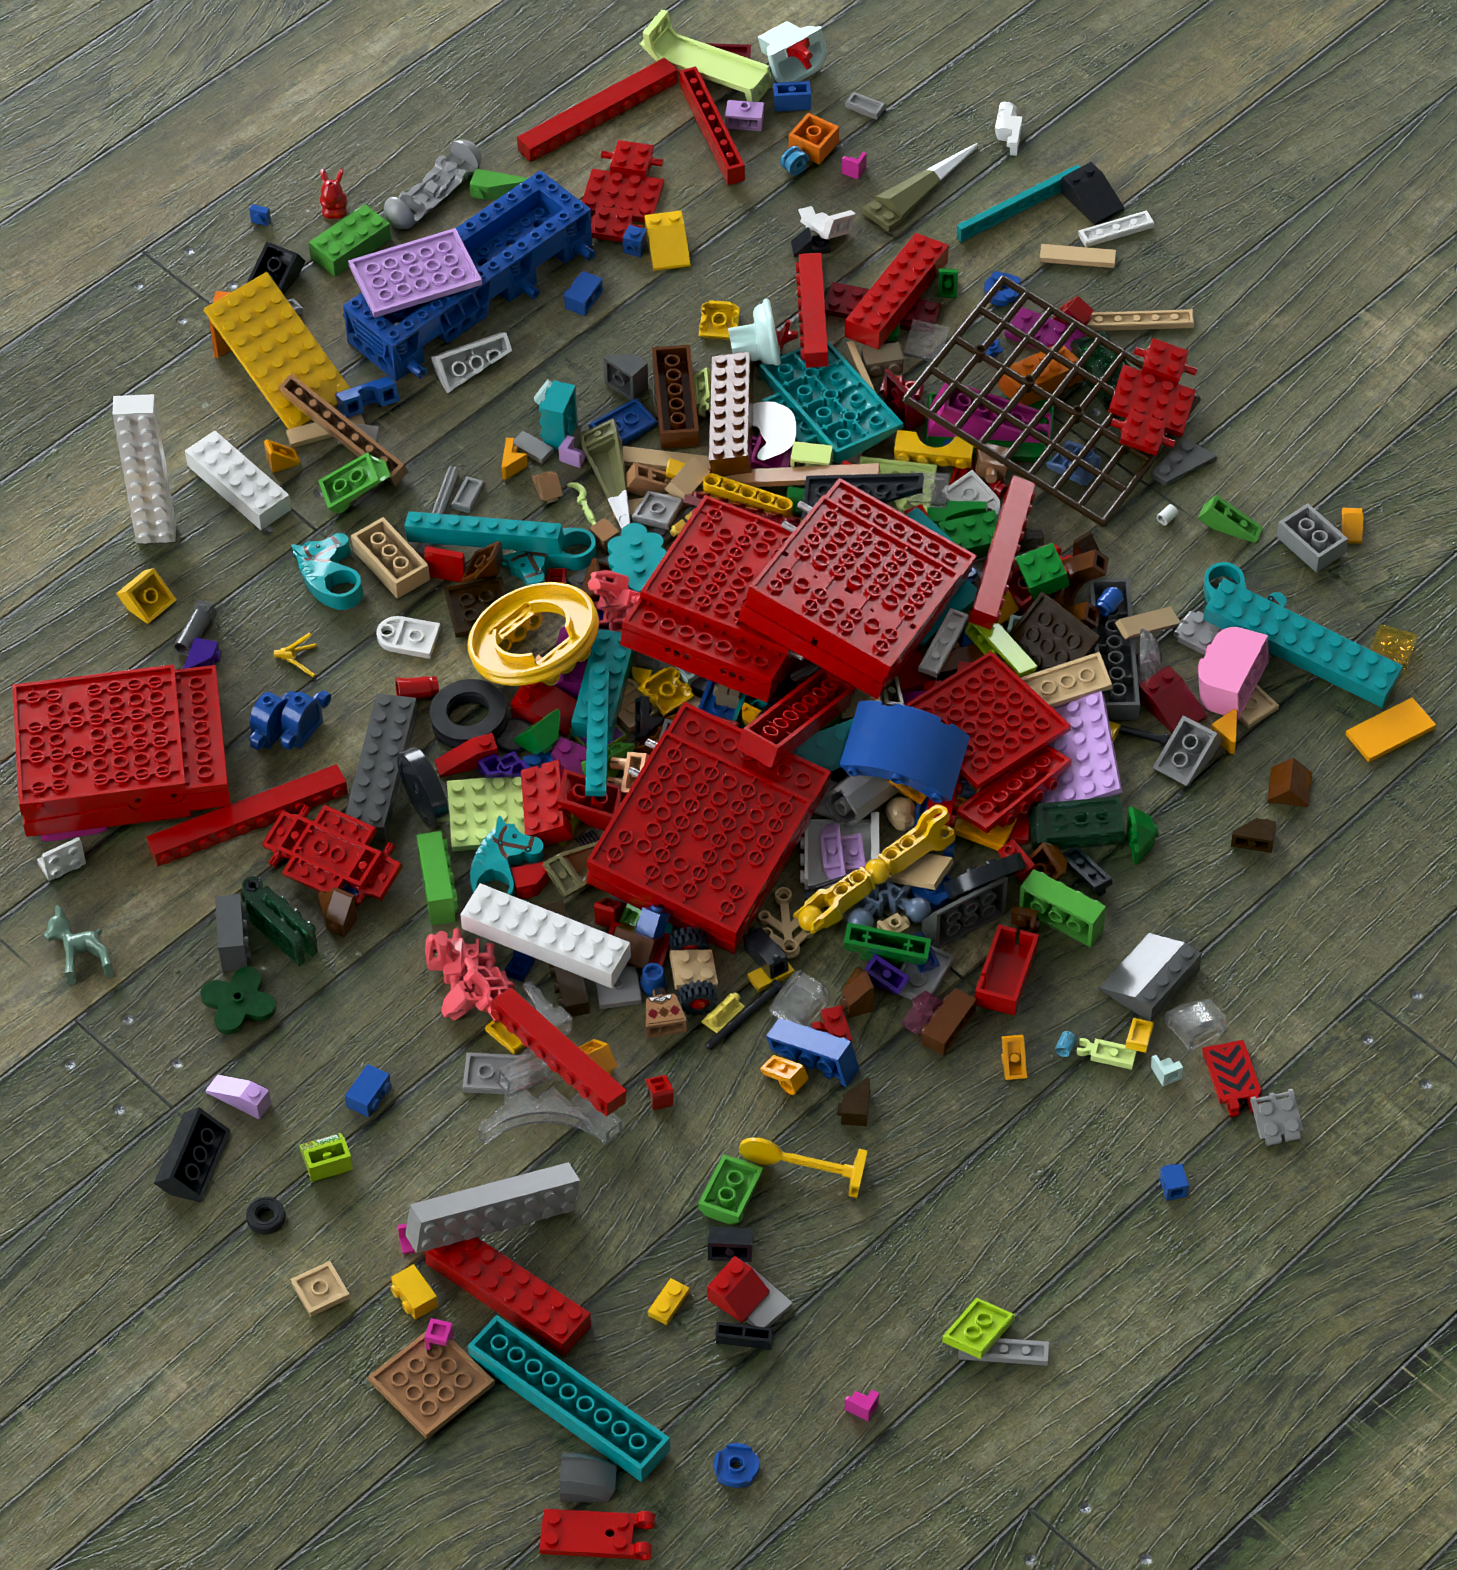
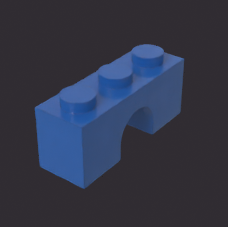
[335,376,400,418]

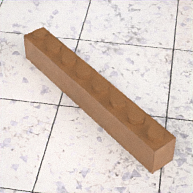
[278,374,408,486]

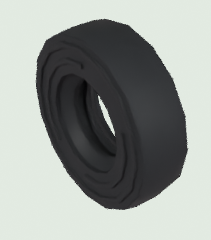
[246,1197,285,1235]

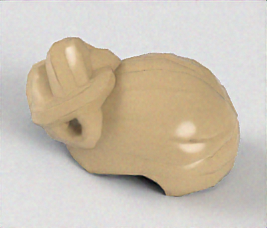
[885,797,916,831]

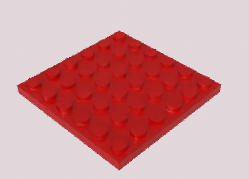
[905,651,1071,790]

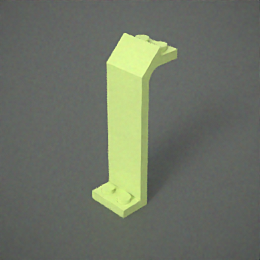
[640,10,773,102]

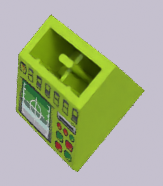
[299,1133,353,1182]

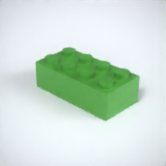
[309,204,391,277]
[417,831,459,925]
[1019,869,1106,948]

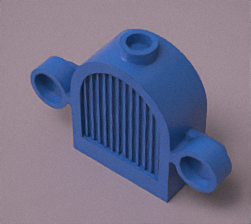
[280,690,332,750]
[249,691,296,751]

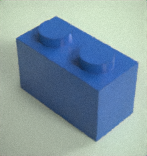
[773,81,811,112]
[563,271,603,316]
[345,1064,392,1117]

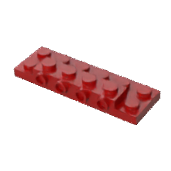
[956,745,1072,834]

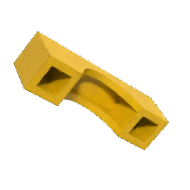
[894,430,974,469]

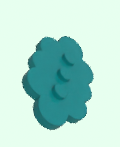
[608,523,666,592]

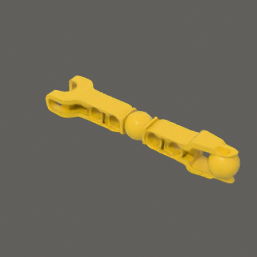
[793,805,956,934]

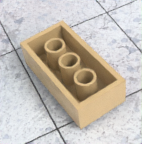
[351,517,430,599]

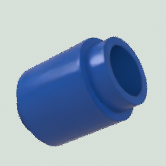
[1095,587,1124,617]

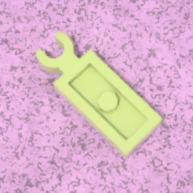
[693,367,712,418]
[1077,1038,1137,1070]

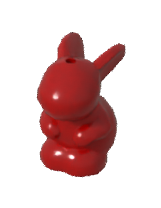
[320,168,348,219]

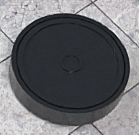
[397,747,450,829]
[943,852,1027,899]

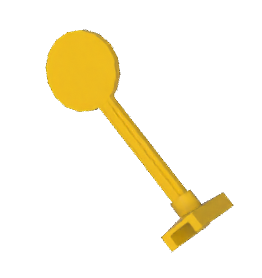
[739,1137,868,1198]

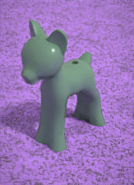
[44,905,114,985]

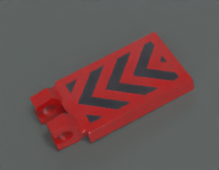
[1202,1040,1262,1117]

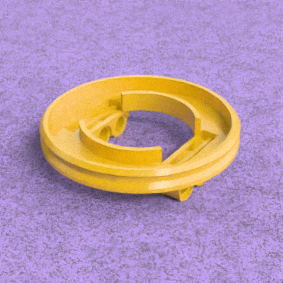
[467,582,599,686]

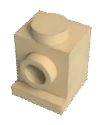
[877,913,910,934]

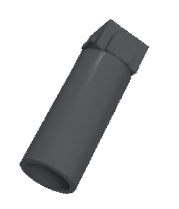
[173,600,217,656]

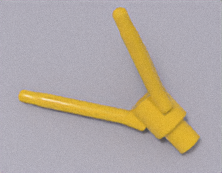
[274,633,317,678]

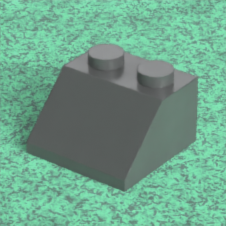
[604,354,649,400]

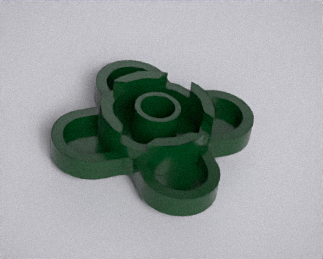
[200,967,276,1035]

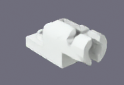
[995,102,1022,156]

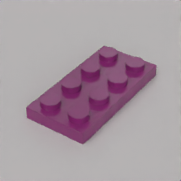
[1005,307,1090,357]

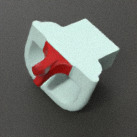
[758,21,826,83]
[728,299,798,365]

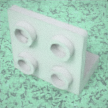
[800,210,856,239]
[37,837,86,881]

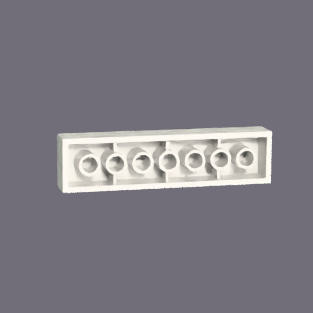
[460,883,631,988]

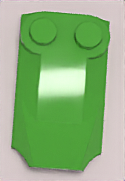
[318,452,391,513]
[698,1154,763,1225]

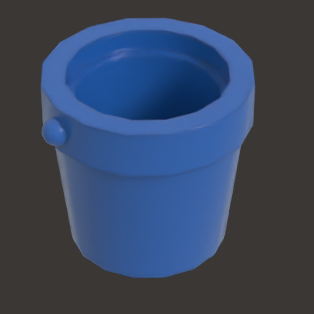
[640,963,667,997]

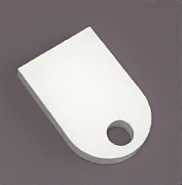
[942,470,1001,518]
[377,616,441,659]

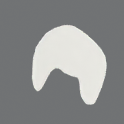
[753,402,796,460]

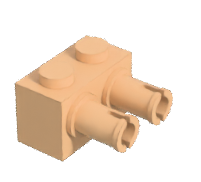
[607,752,650,794]

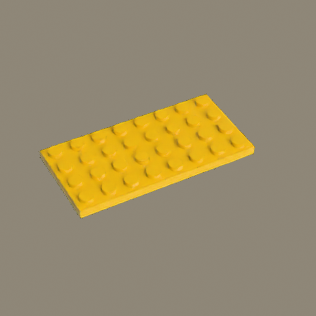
[203,272,350,429]

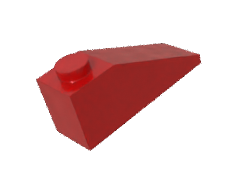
[435,733,498,778]

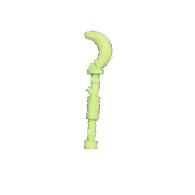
[567,482,596,526]

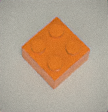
[788,113,839,165]

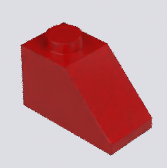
[1053,296,1094,326]
[511,861,551,899]

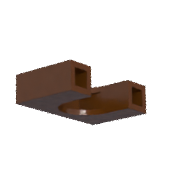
[1054,549,1109,629]

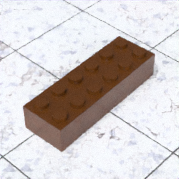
[652,345,699,449]

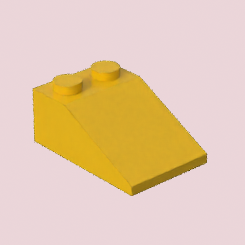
[645,210,691,271]

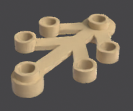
[758,887,815,959]

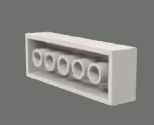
[185,431,291,530]

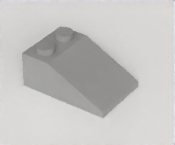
[1153,716,1223,787]

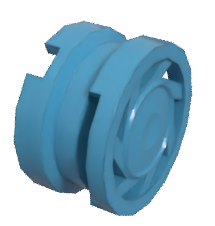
[780,146,809,176]

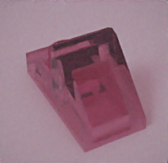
[901,990,943,1036]

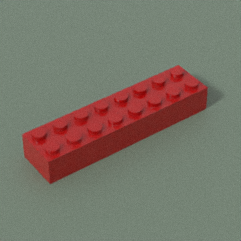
[845,233,949,349]
[737,668,856,768]
[425,1237,591,1357]

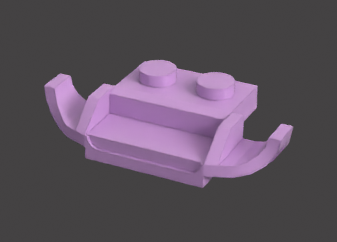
[820,822,866,884]

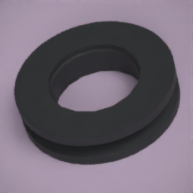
[430,679,508,749]

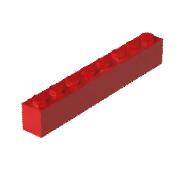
[679,66,745,185]
[795,253,829,368]
[491,987,627,1117]

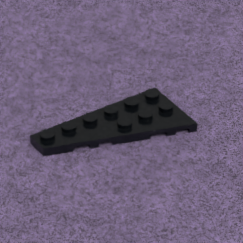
[801,473,924,522]

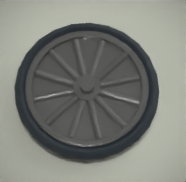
[495,718,531,753]

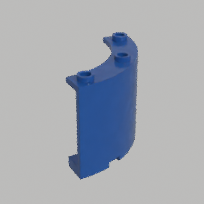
[839,701,970,803]

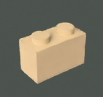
[665,456,710,499]

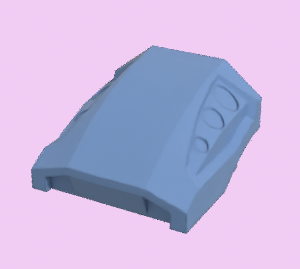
[1046,440,1102,485]

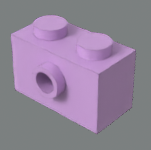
[725,100,764,131]

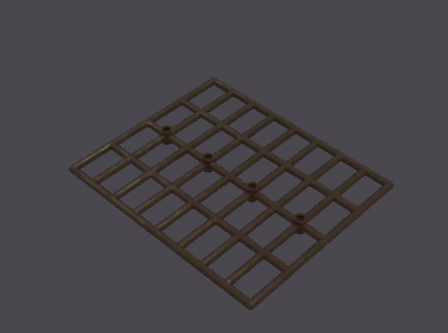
[902,275,1201,527]

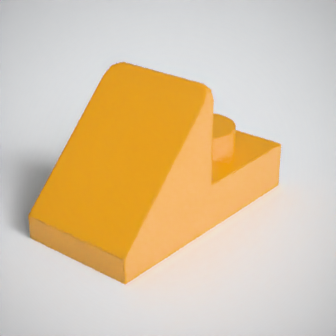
[502,437,528,480]
[1342,508,1364,544]
[1001,1034,1027,1080]

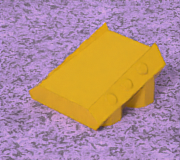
[699,300,740,340]
[638,667,695,716]

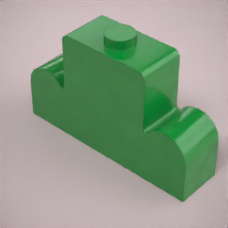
[843,922,931,967]

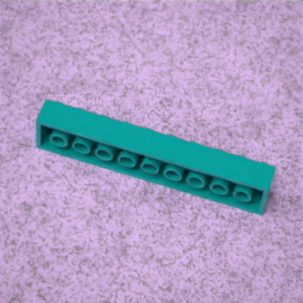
[1203,578,1403,708]
[468,1315,671,1482]

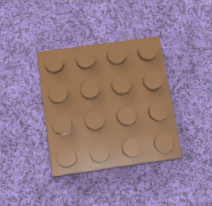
[368,1332,495,1439]

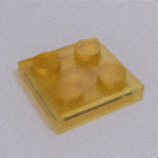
[1370,624,1418,669]

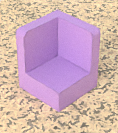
[558,435,587,468]

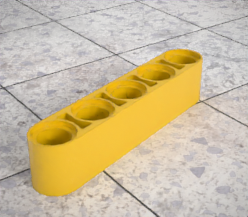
[703,474,793,518]

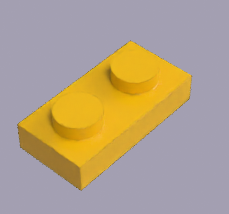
[648,1278,690,1325]

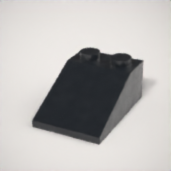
[1061,162,1124,225]
[247,241,306,295]

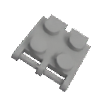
[1173,611,1223,655]
[1250,1089,1303,1146]

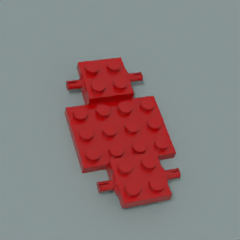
[582,140,664,242]
[1108,338,1197,456]
[262,805,403,906]

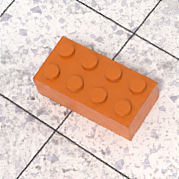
[998,345,1083,406]

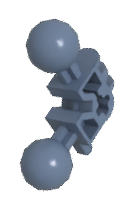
[847,880,931,927]

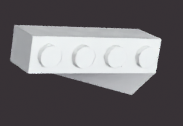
[431,332,512,393]

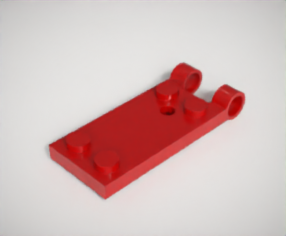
[539,1509,655,1561]

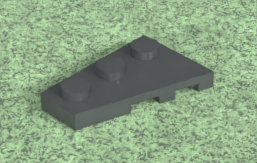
[1151,438,1217,487]

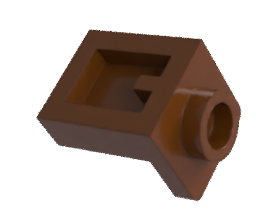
[1011,905,1041,933]

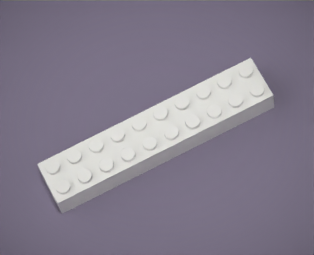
[113,394,176,544]

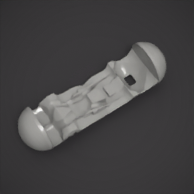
[383,139,482,229]

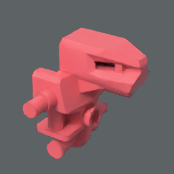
[588,570,640,632]
[425,928,496,989]
[441,957,515,1023]

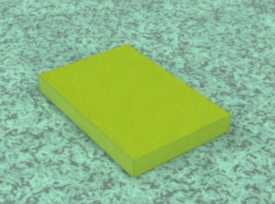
[942,1298,1015,1359]

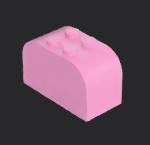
[1198,627,1269,719]

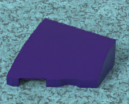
[478,751,529,778]

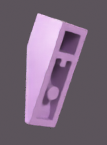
[206,1075,271,1120]

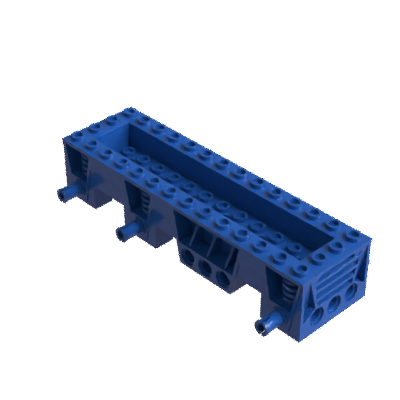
[342,170,596,381]

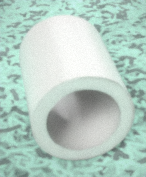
[1157,504,1178,526]

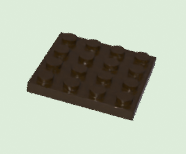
[1009,592,1102,673]

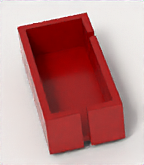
[521,759,573,847]
[975,924,1039,1016]

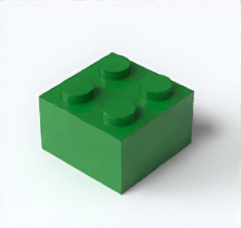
[1016,542,1070,600]

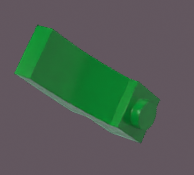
[927,501,989,526]

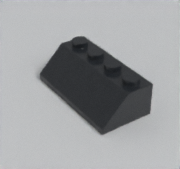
[154,1107,231,1202]

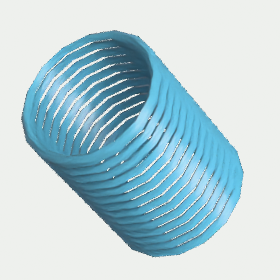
[1055,1031,1077,1057]

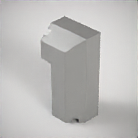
[825,775,899,827]

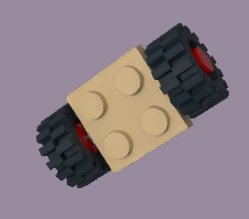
[669,926,718,1016]

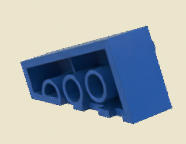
[766,1018,859,1087]

